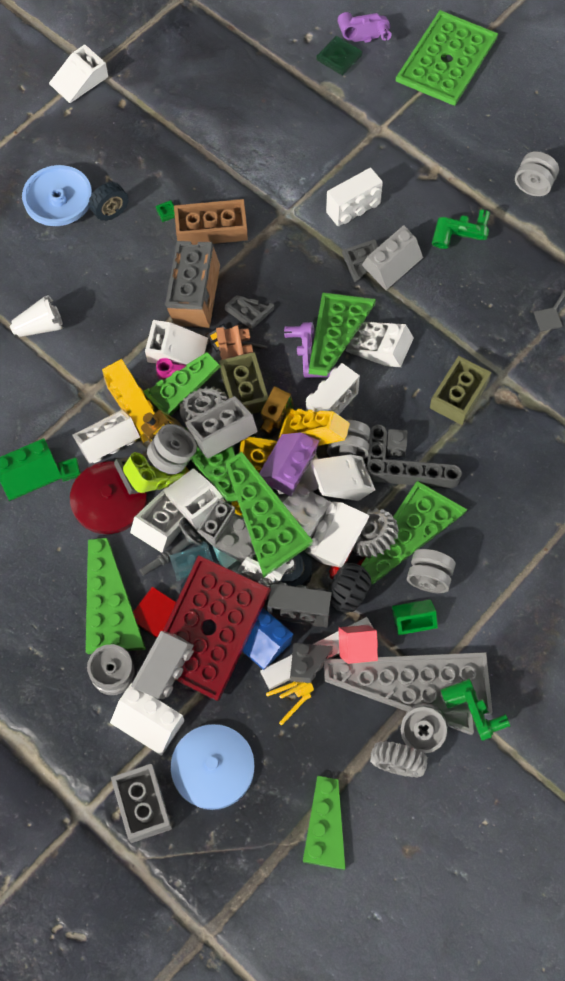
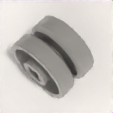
[515,151,559,196]
[327,420,370,459]
[147,424,197,474]
[406,549,456,593]
[87,644,135,695]
[400,703,448,753]

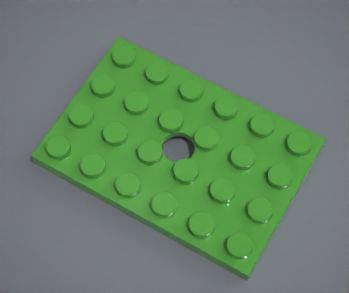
[396,10,498,106]

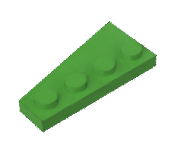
[143,352,221,416]
[303,776,345,870]

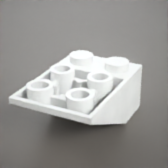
[49,45,108,103]
[145,320,208,365]
[346,322,414,367]
[310,455,375,501]
[163,468,225,530]

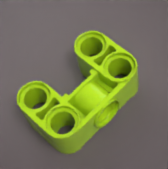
[123,452,186,493]

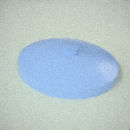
[22,165,92,226]
[171,724,255,810]

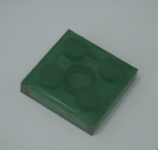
[316,36,362,76]

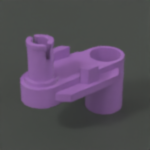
[337,12,392,43]
[284,322,334,378]

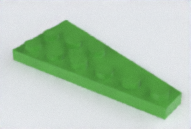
[184,427,237,503]

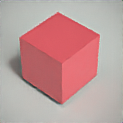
[338,625,378,664]

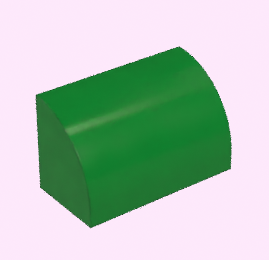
[392,599,438,635]

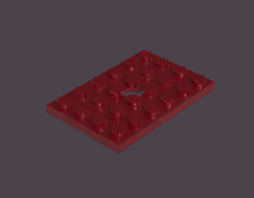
[163,555,271,701]

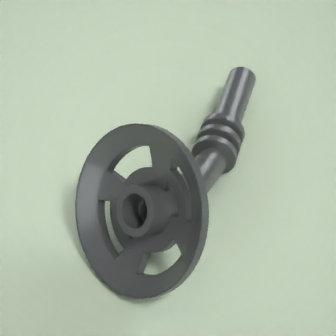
[139,517,211,576]

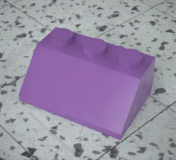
[259,433,319,496]

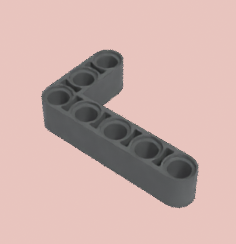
[367,425,462,488]

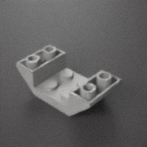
[197,498,258,563]

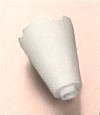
[10,295,63,337]

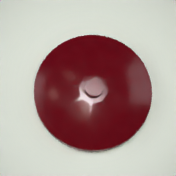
[70,461,147,534]

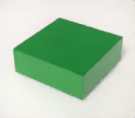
[155,200,175,223]
[58,458,81,482]

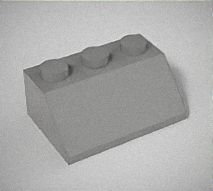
[362,225,423,290]
[131,631,194,699]

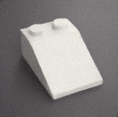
[130,487,185,552]

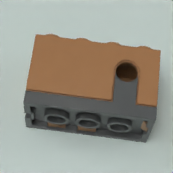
[165,241,220,328]

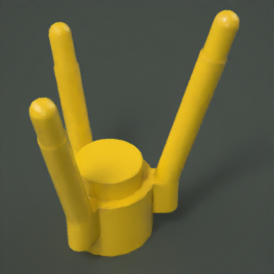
[266,682,314,725]

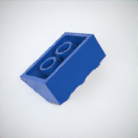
[242,607,293,670]

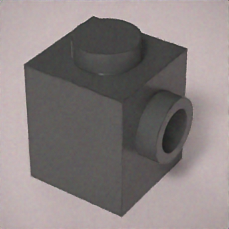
[386,429,407,457]

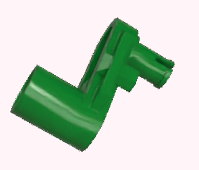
[432,210,490,249]
[441,678,511,741]

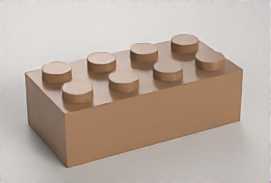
[174,199,248,245]

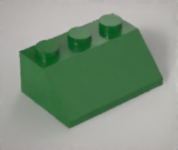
[0,438,62,501]

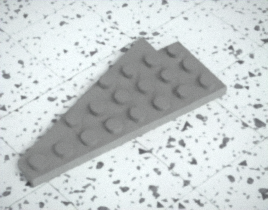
[324,653,493,735]

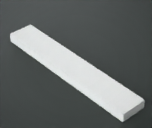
[260,617,374,690]

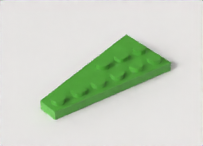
[309,293,376,376]
[225,452,313,578]
[361,481,467,584]
[86,538,146,654]

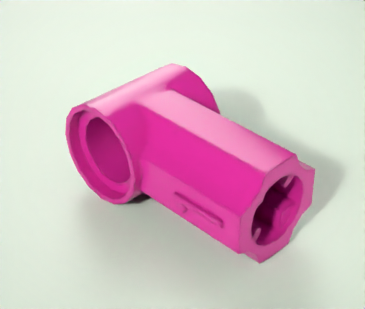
[156,358,187,380]

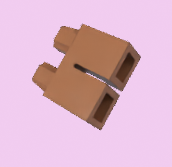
[216,325,253,360]

